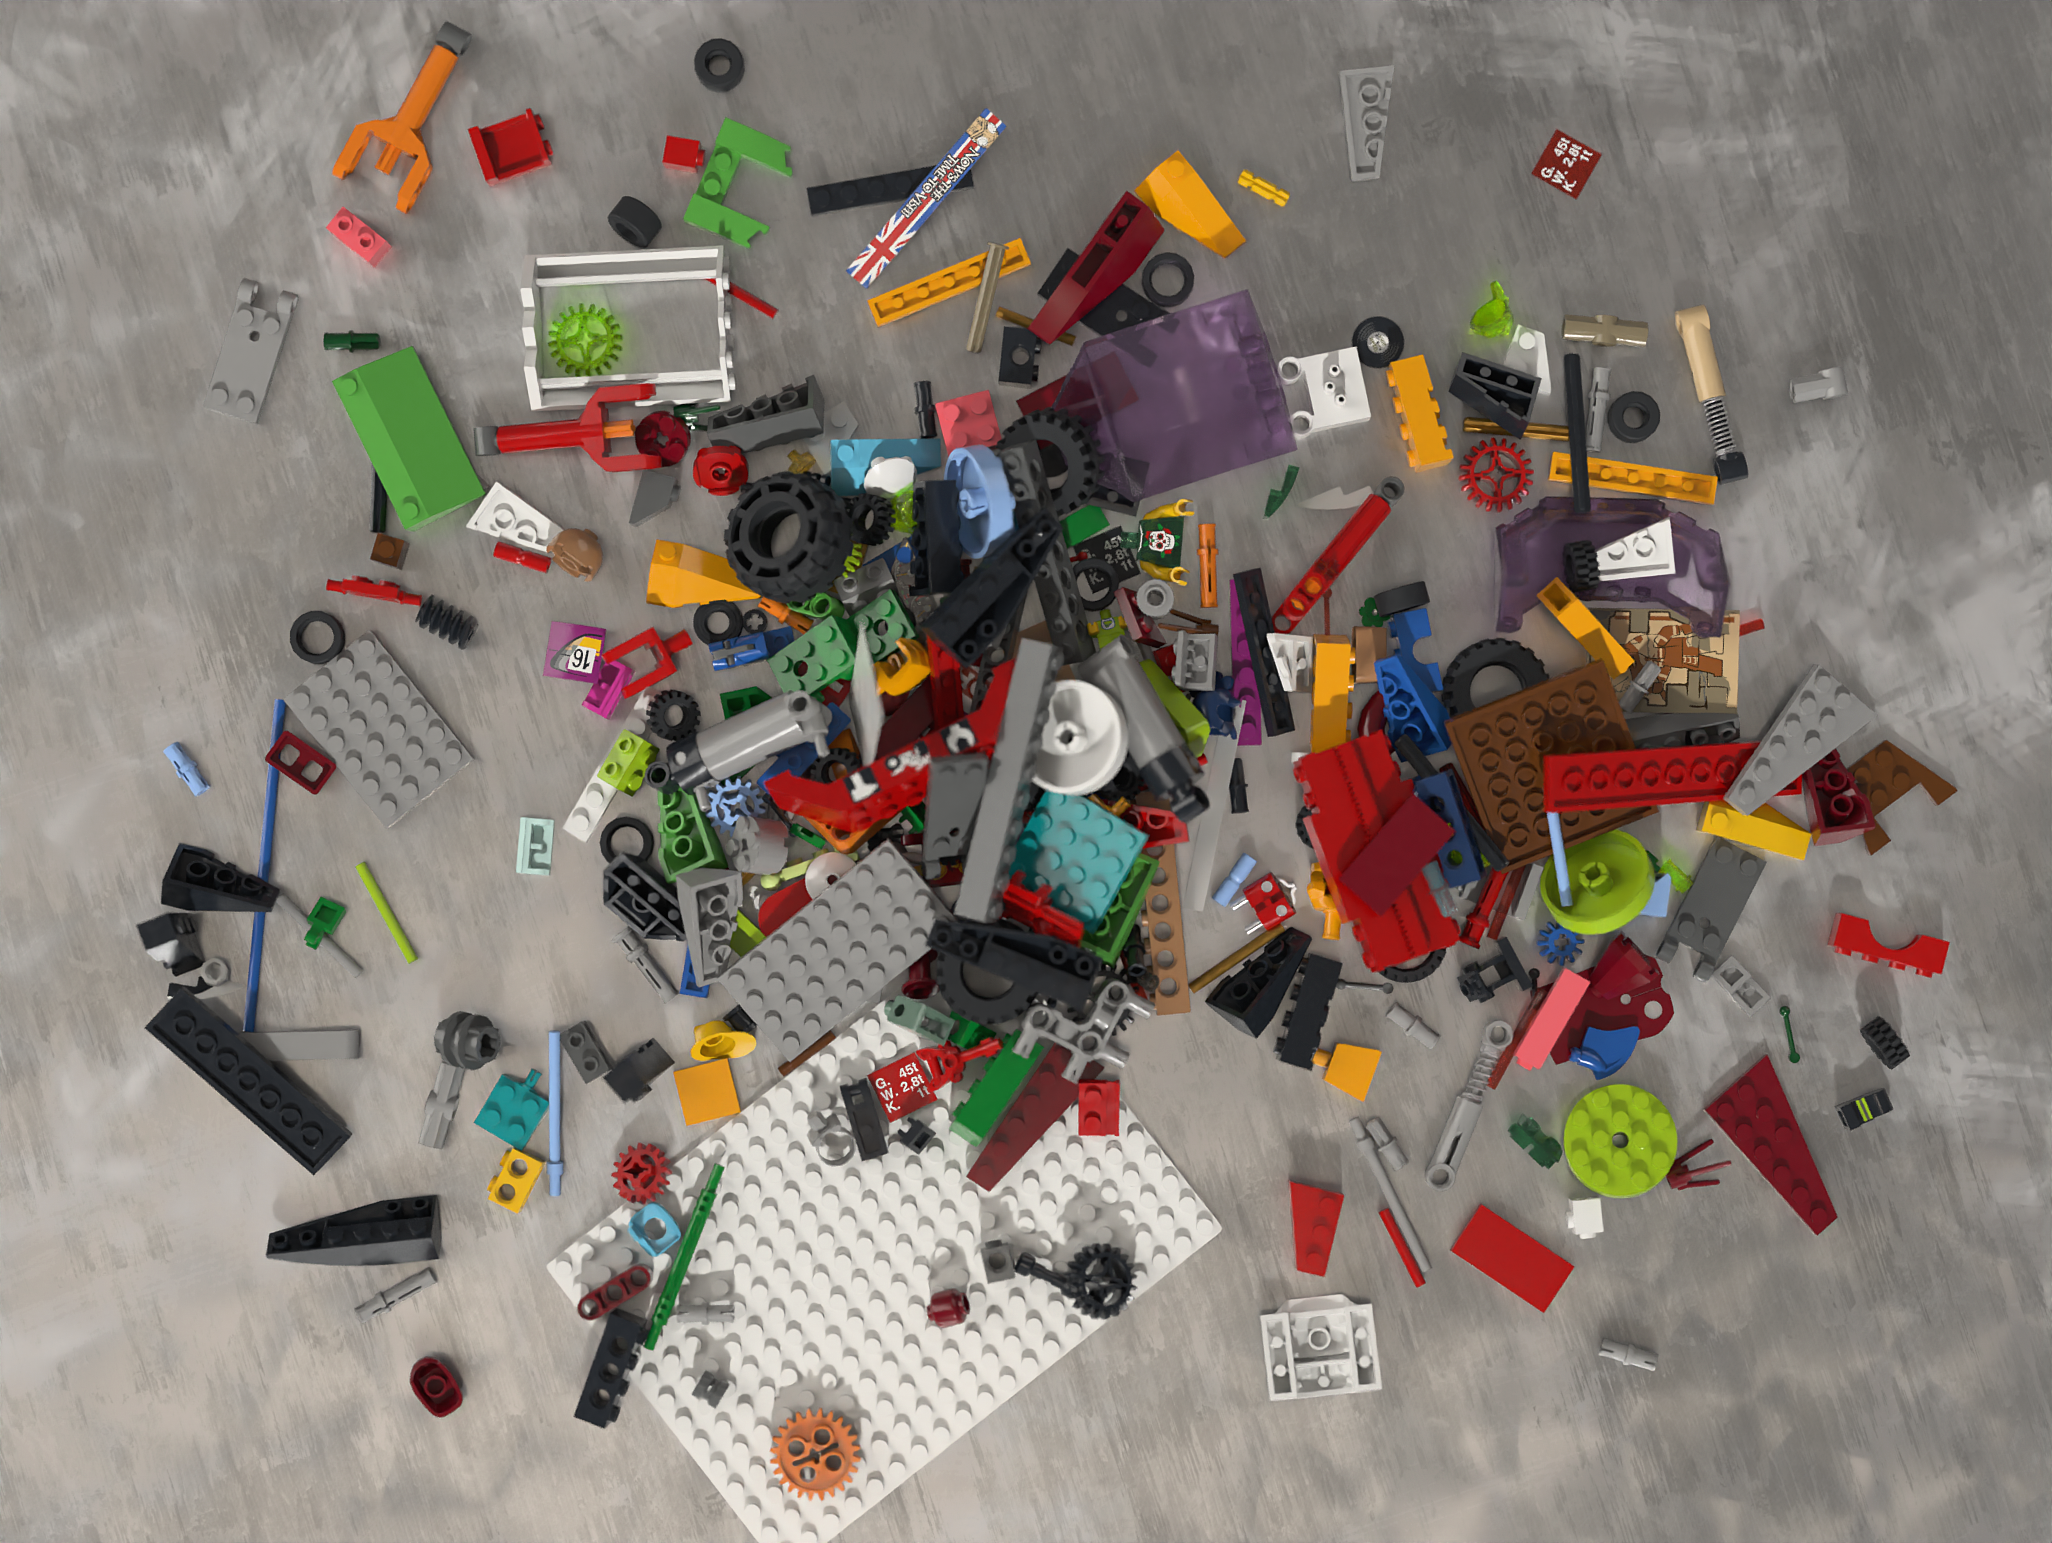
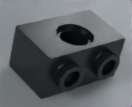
[998,326,1042,389]

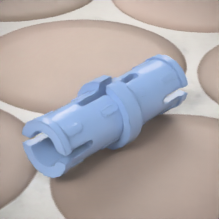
[163,741,210,797]

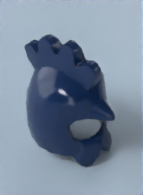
[1189,671,1241,740]

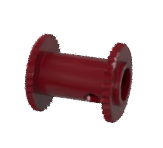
[901,948,940,1000]

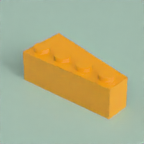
[1310,634,1355,753]

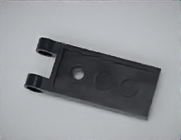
[1037,248,1180,368]

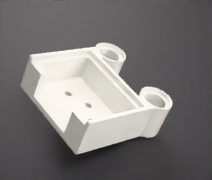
[1276,347,1371,439]

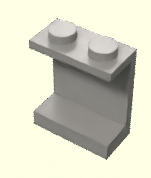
[1457,852,1544,920]

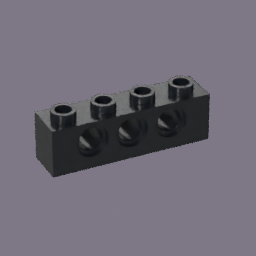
[573,1308,648,1429]

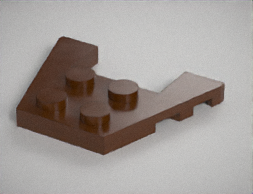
[1846,740,1958,856]

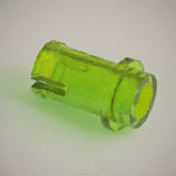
[1659,859,1694,894]

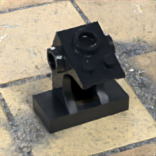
[1457,937,1533,1003]

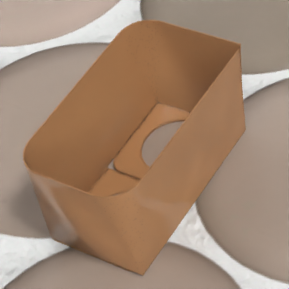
[1352,626,1387,684]

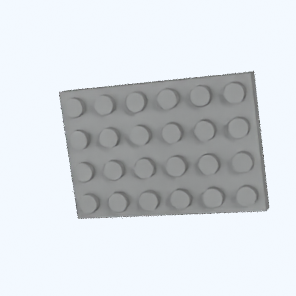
[283,629,474,829]

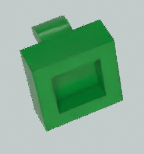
[899,801,926,834]

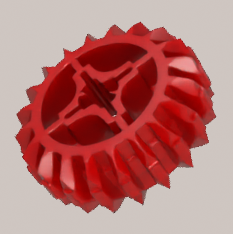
[1458,438,1534,513]

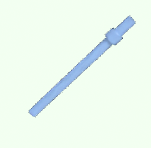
[546,1030,563,1196]

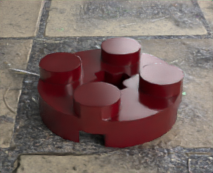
[634,411,691,467]

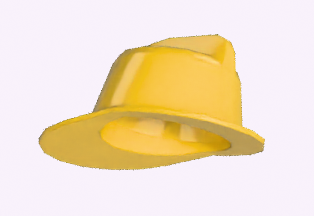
[690,1020,756,1061]

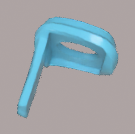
[628,1202,681,1257]

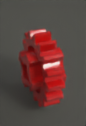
[611,1142,672,1205]

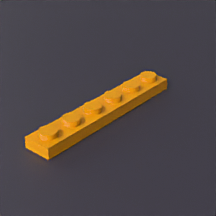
[867,238,1031,327]
[1548,452,1718,505]

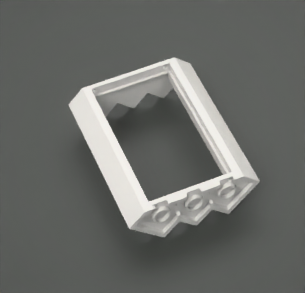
[520,245,736,411]

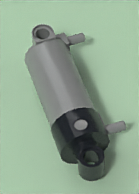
[1078,635,1210,824]
[645,690,832,811]

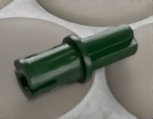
[323,330,380,353]

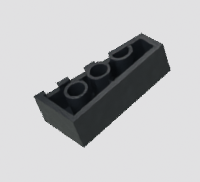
[909,480,964,596]
[1273,953,1343,1071]

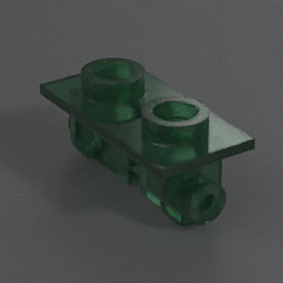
[1507,1113,1563,1169]

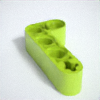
[1139,659,1210,758]

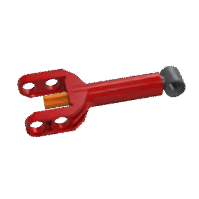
[473,383,662,472]
[1271,476,1405,634]

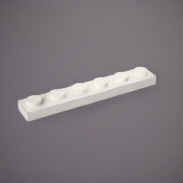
[562,687,662,842]

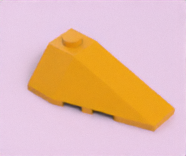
[1134,150,1246,259]
[646,539,761,608]

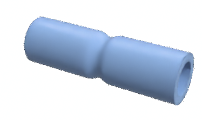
[1212,853,1257,907]

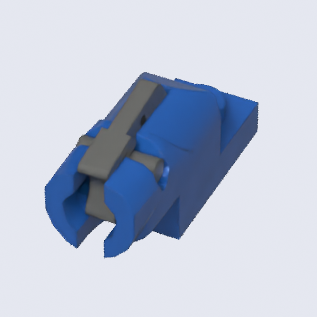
[708,626,795,671]

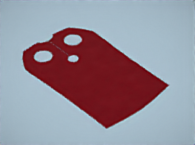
[1530,955,1674,1065]

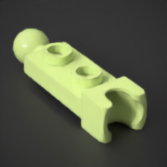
[760,848,860,891]

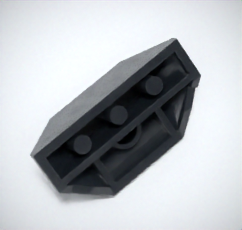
[603,852,687,942]

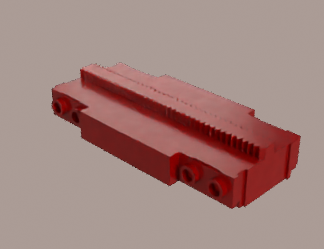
[1293,729,1460,973]

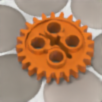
[770,1408,861,1501]

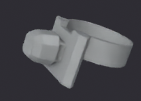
[807,1111,856,1167]

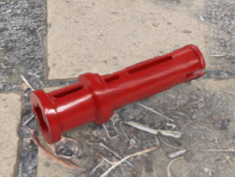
[1459,867,1509,950]

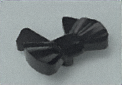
[867,823,904,852]

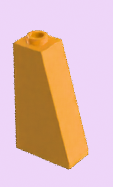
[1536,577,1634,680]

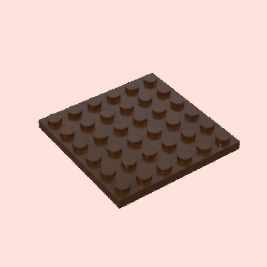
[1443,658,1659,874]

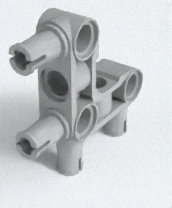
[1012,978,1155,1084]

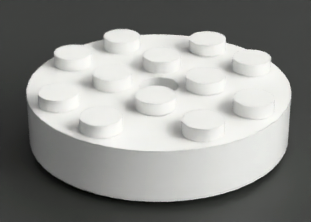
[1033,680,1128,795]

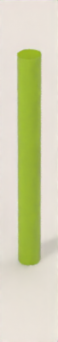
[355,862,418,964]

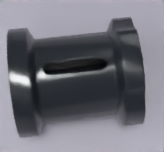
[722,1005,758,1033]

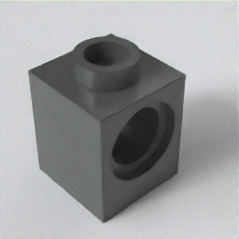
[980,1239,1015,1284]

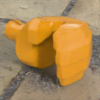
[872,638,930,697]
[1307,862,1341,940]

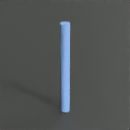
[1547,813,1573,906]

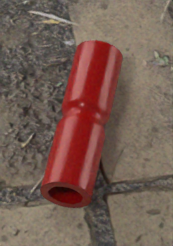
[493,541,551,574]

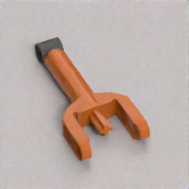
[332,21,472,214]

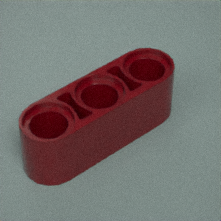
[577,1264,653,1321]

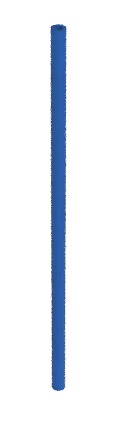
[243,699,286,1032]

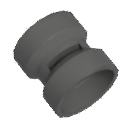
[691,1370,730,1409]

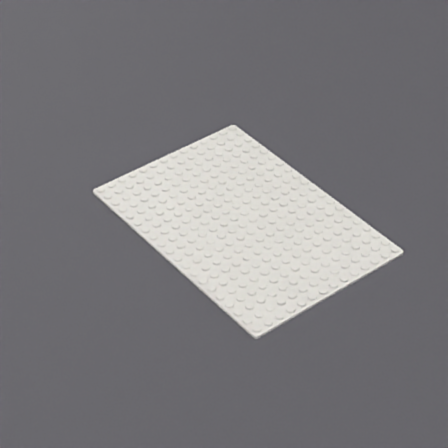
[547,958,1222,1543]

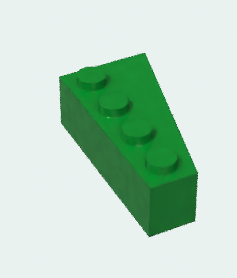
[949,1029,1044,1147]

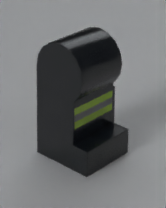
[1834,1088,1894,1131]

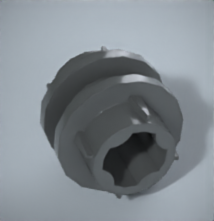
[434,1011,500,1070]

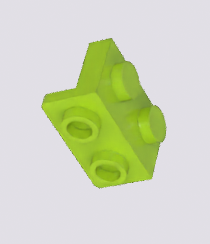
[597,729,660,797]

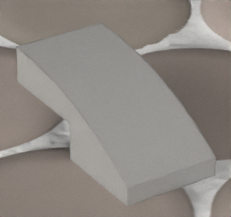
[1712,956,1771,1018]

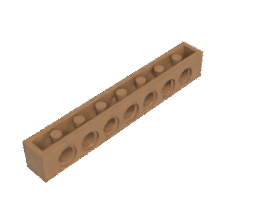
[1130,792,1191,1016]

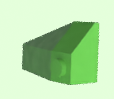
[658,773,728,884]
[1080,853,1160,968]

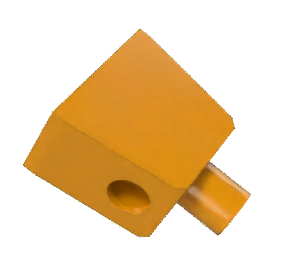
[1311,1042,1382,1102]

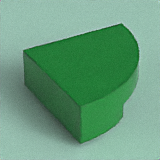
[789,823,826,850]

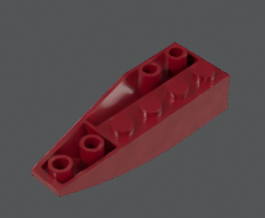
[1027,191,1165,345]

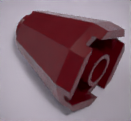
[1588,930,1659,1000]

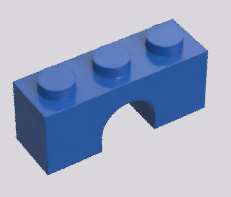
[1388,608,1443,693]

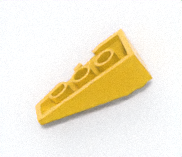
[1696,800,1811,861]

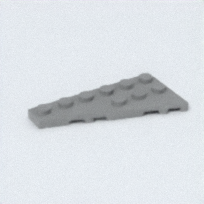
[1723,665,1878,815]

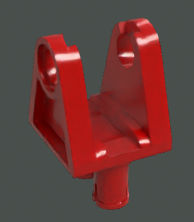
[601,627,693,699]

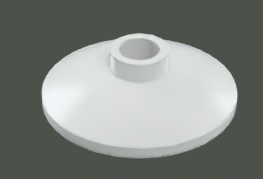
[805,852,856,899]

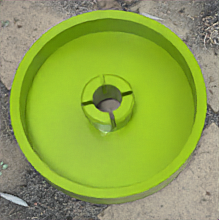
[1540,829,1655,934]
[1563,1084,1677,1198]

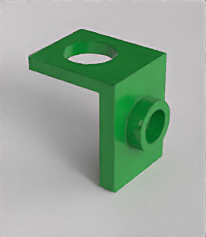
[947,1010,997,1057]

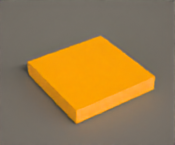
[673,1058,741,1126]

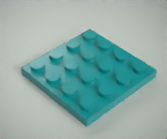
[1008,790,1149,933]

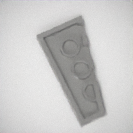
[1339,65,1394,182]

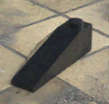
[161,843,280,912]
[1205,927,1312,1039]

